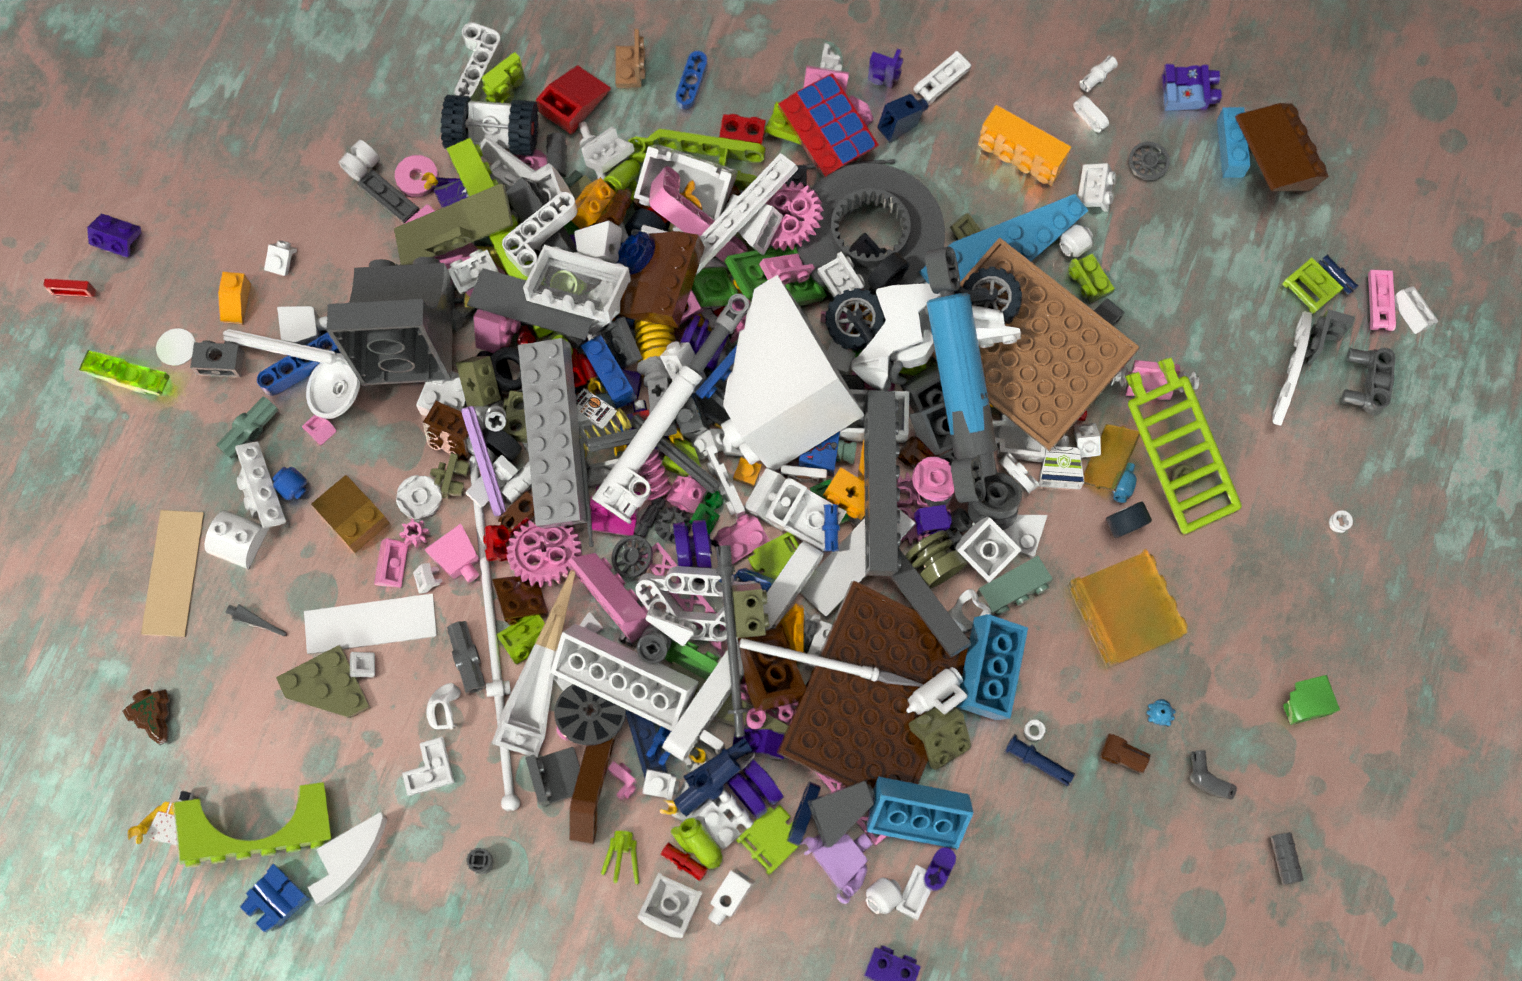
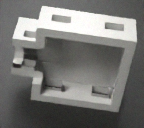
[992,413,1045,462]

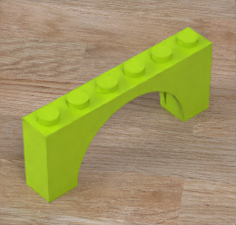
[173,782,331,868]

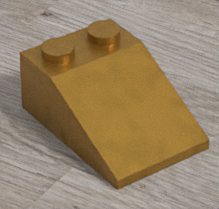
[311,475,390,553]

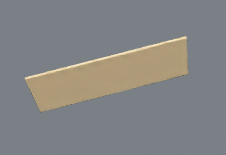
[141,510,204,637]

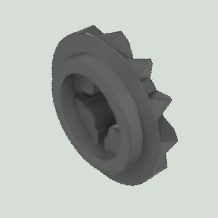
[655,506,691,542]

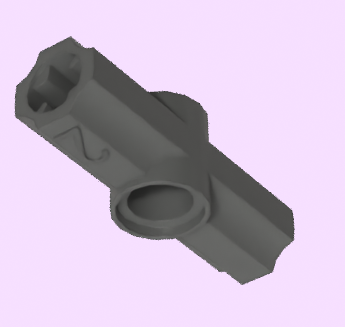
[447,621,486,694]

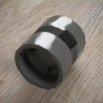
[637,624,672,664]

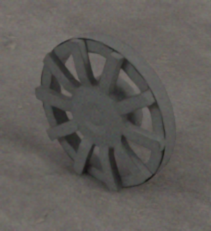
[1128,142,1170,180]
[611,535,653,579]

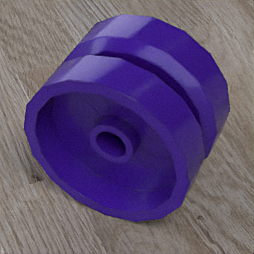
[673,519,712,569]
[726,757,784,819]

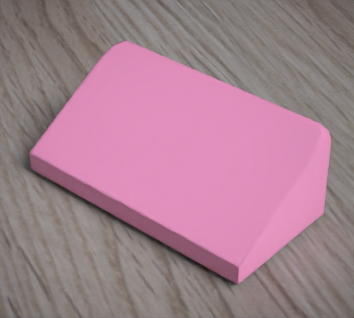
[374,538,408,588]

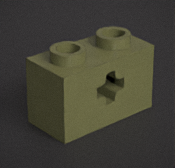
[456,356,501,406]

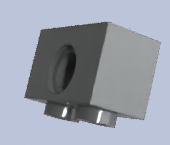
[190,340,244,377]

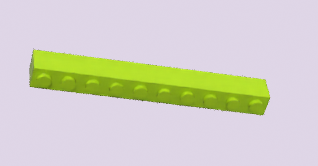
[446,138,554,338]

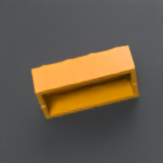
[978,105,1071,186]

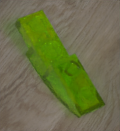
[79,350,170,396]

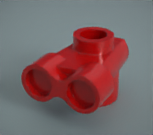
[483,525,510,562]

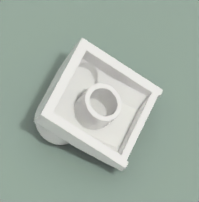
[638,873,702,938]

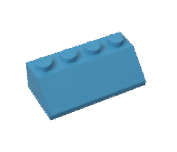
[867,777,974,849]

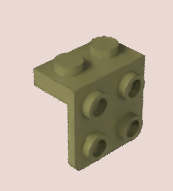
[908,700,971,770]

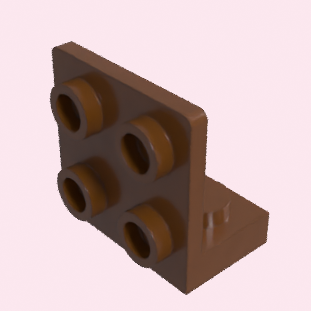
[423,401,469,460]

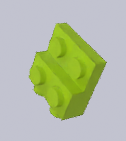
[481,52,525,104]

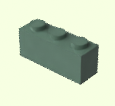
[977,556,1053,617]

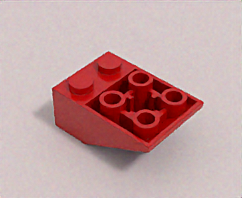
[536,65,611,135]

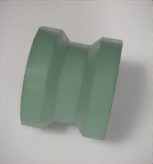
[836,440,857,464]

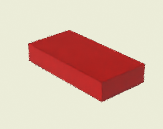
[43,279,96,297]

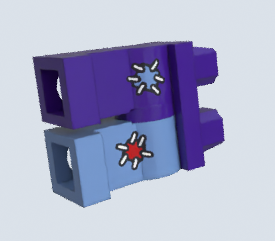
[1162,64,1222,111]

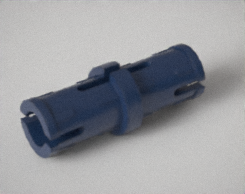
[1318,254,1359,295]

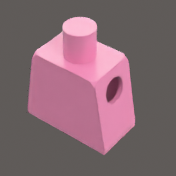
[425,524,480,583]

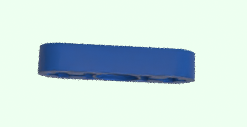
[676,51,707,110]

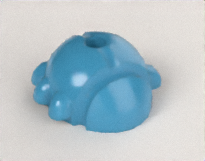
[1147,699,1176,726]

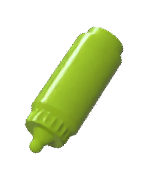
[603,159,640,204]
[670,818,723,869]

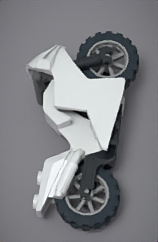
[825,267,1022,391]

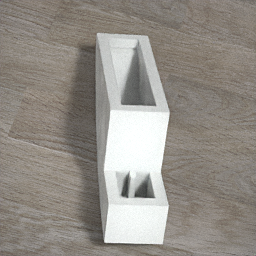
[308,812,387,906]

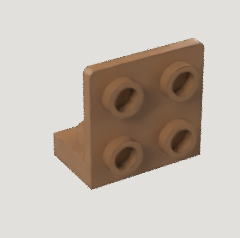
[616,29,645,88]

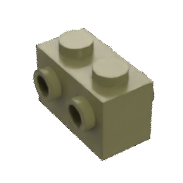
[732,583,769,638]

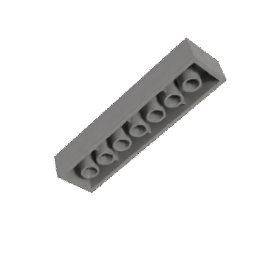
[518,338,587,529]

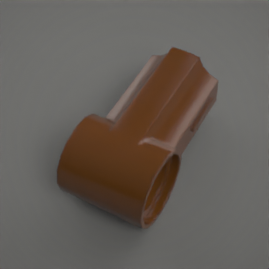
[898,436,933,468]
[1099,734,1151,774]

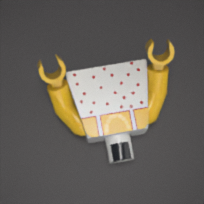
[128,790,195,846]

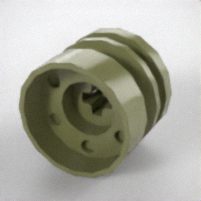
[905,530,967,589]

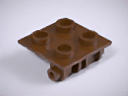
[492,575,548,625]

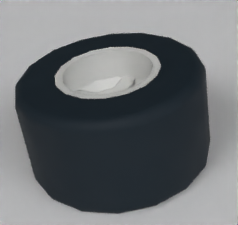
[625,209,668,242]
[1106,501,1152,538]

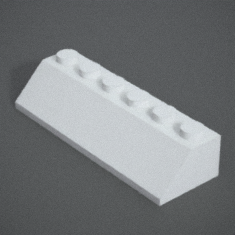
[550,624,699,731]

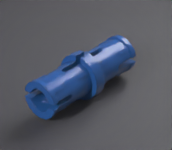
[822,504,840,552]

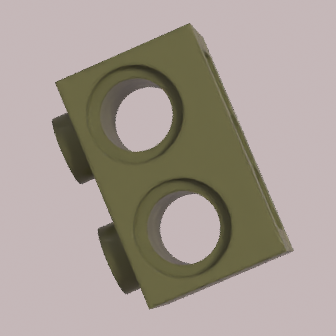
[502,391,528,443]

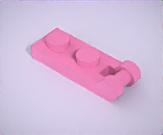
[1368,270,1396,331]

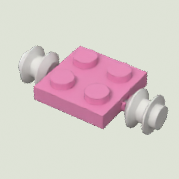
[1110,360,1199,400]

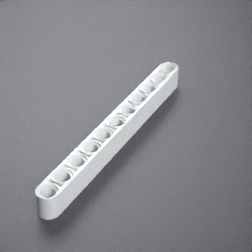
[663,541,824,761]

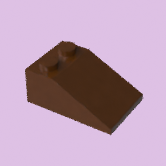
[737,627,807,712]

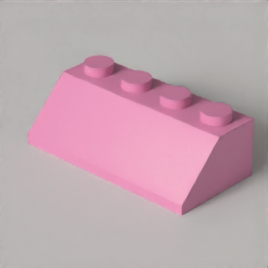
[568,553,651,643]

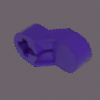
[923,847,956,891]

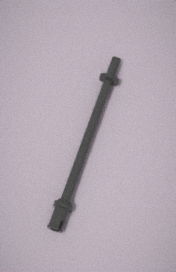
[716,545,749,737]

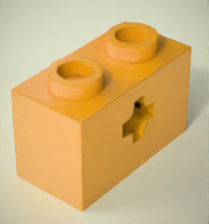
[571,177,616,229]
[823,467,865,520]

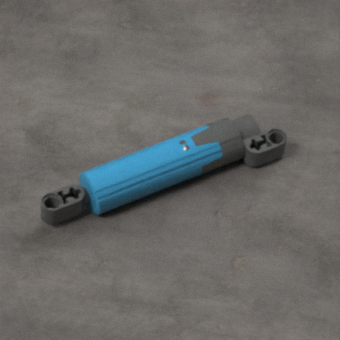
[925,247,998,503]

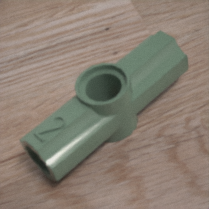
[216,396,278,459]

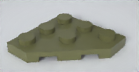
[276,645,371,718]

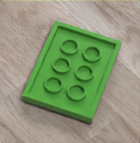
[725,245,827,306]

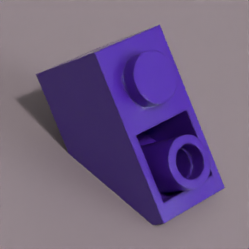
[732,729,784,759]

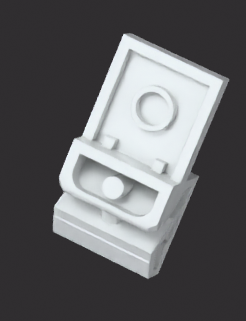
[744,468,846,552]

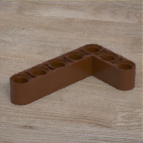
[569,734,617,844]

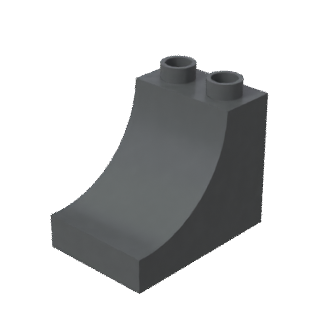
[327,257,453,385]

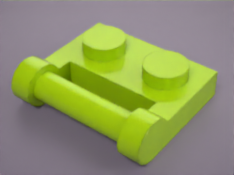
[1282,257,1343,315]

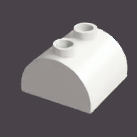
[204,510,269,569]
[955,517,1021,583]

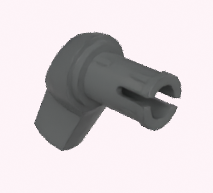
[1190,750,1237,800]

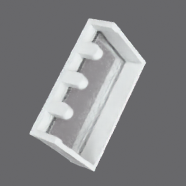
[523,245,631,324]

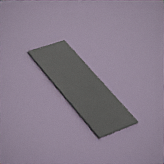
[467,268,600,340]

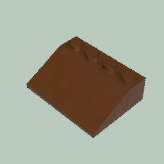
[1235,103,1329,191]
[617,231,705,328]

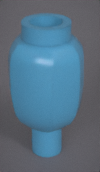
[1112,463,1137,503]

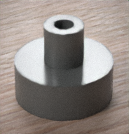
[949,508,972,532]

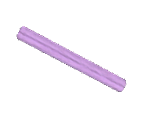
[461,406,507,516]

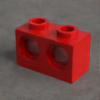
[719,114,766,145]

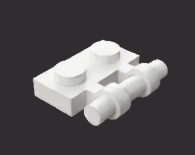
[692,789,753,850]

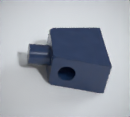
[877,94,928,143]

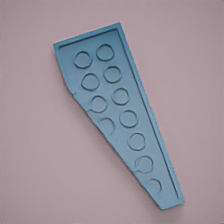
[919,194,1088,284]

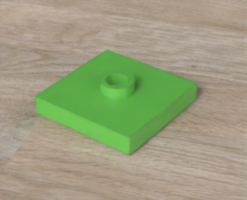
[692,267,738,307]

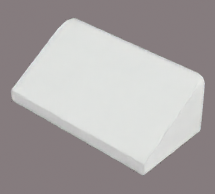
[1394,286,1438,334]

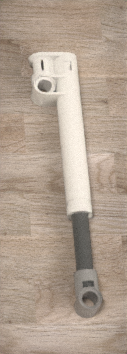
[592,294,749,524]

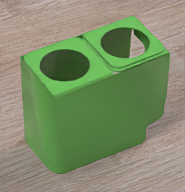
[1283,675,1340,725]

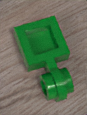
[689,491,723,535]

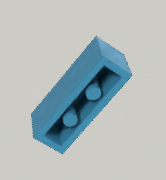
[1217,107,1250,178]

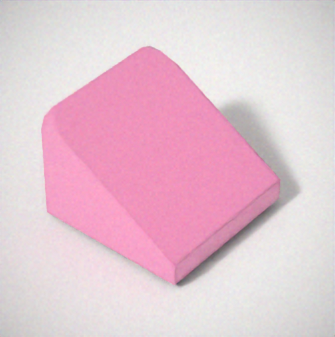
[302,415,336,445]

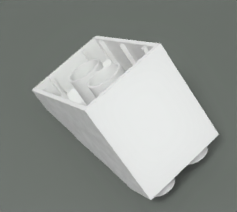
[721,275,865,471]

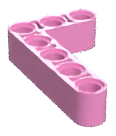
[649,166,748,264]

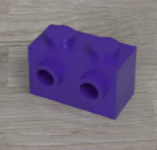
[864,945,921,981]

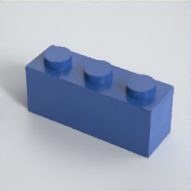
[581,335,637,409]

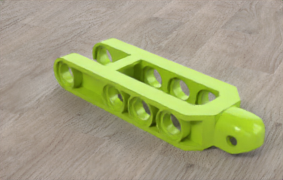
[627,129,766,191]

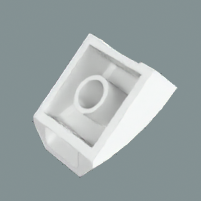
[528,163,572,202]

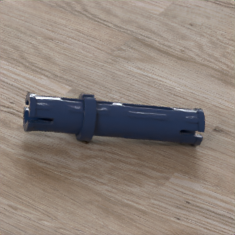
[683,738,752,787]

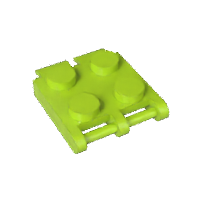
[748,532,799,580]
[736,804,806,875]

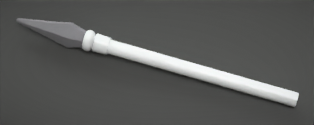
[739,638,922,687]

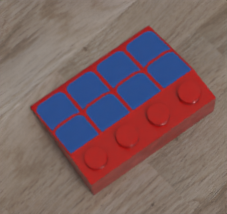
[778,73,879,178]

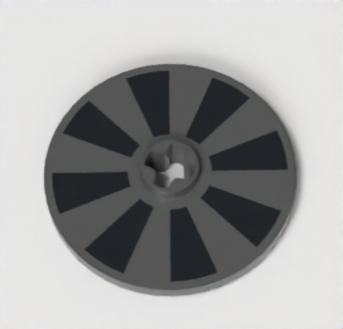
[554,684,626,746]

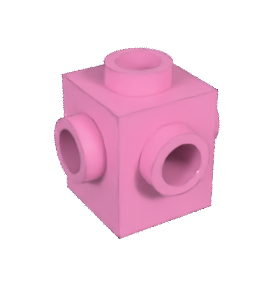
[666,475,707,513]

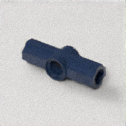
[673,753,742,817]

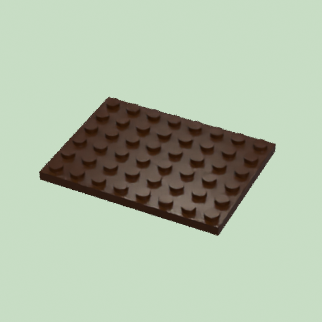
[777,580,970,789]

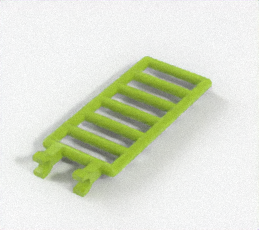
[1125,357,1242,534]

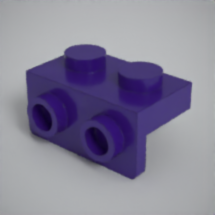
[868,48,903,88]
[87,213,141,257]

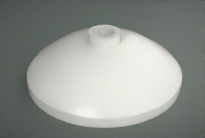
[306,353,360,419]

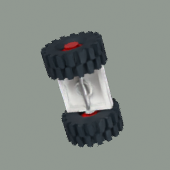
[440,94,539,156]

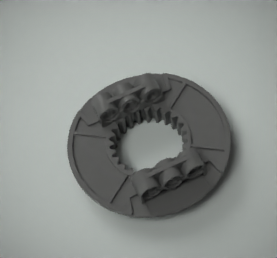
[795,163,945,296]

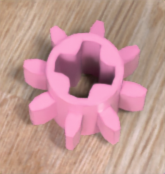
[399,518,430,548]

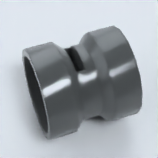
[467,848,494,874]

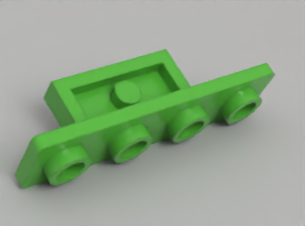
[664,639,743,694]

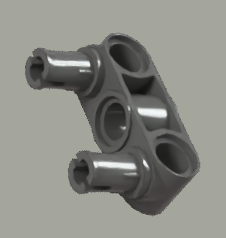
[1341,348,1396,415]

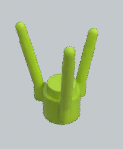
[601,830,639,884]

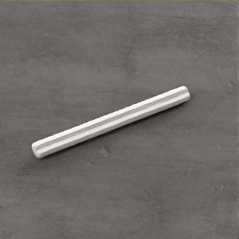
[223,329,337,365]

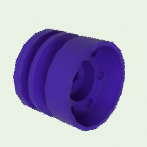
[680,315,730,372]

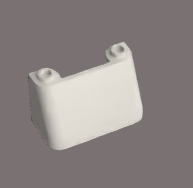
[634,145,738,220]

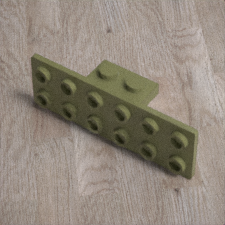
[394,184,513,265]

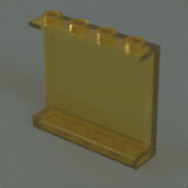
[1068,549,1188,669]

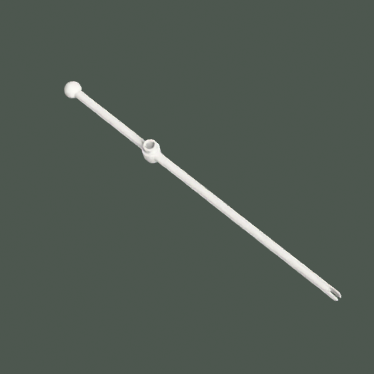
[469,456,520,811]

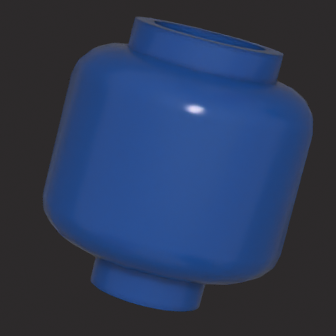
[272,467,307,500]

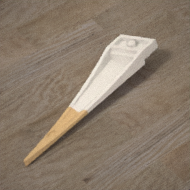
[492,570,575,757]

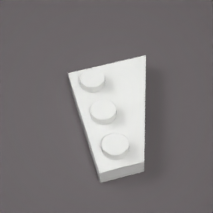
[706,444,746,519]

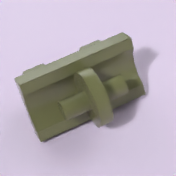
[430,453,470,499]

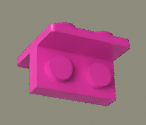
[590,486,641,536]

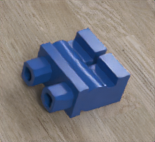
[240,864,310,933]

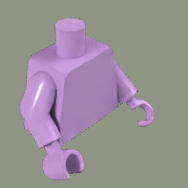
[800,833,873,904]

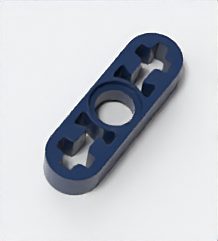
[787,781,821,846]

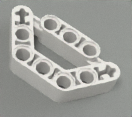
[636,566,757,642]

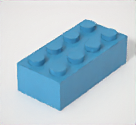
[956,614,1028,720]

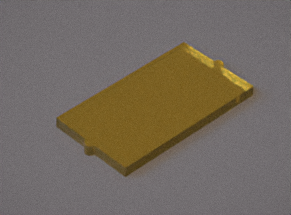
[1083,424,1140,491]

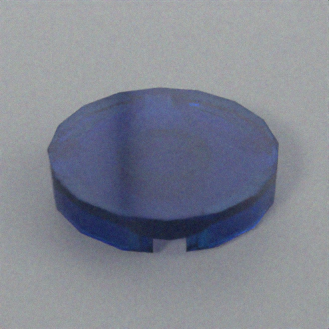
[617,231,655,275]

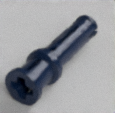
[1004,734,1075,787]

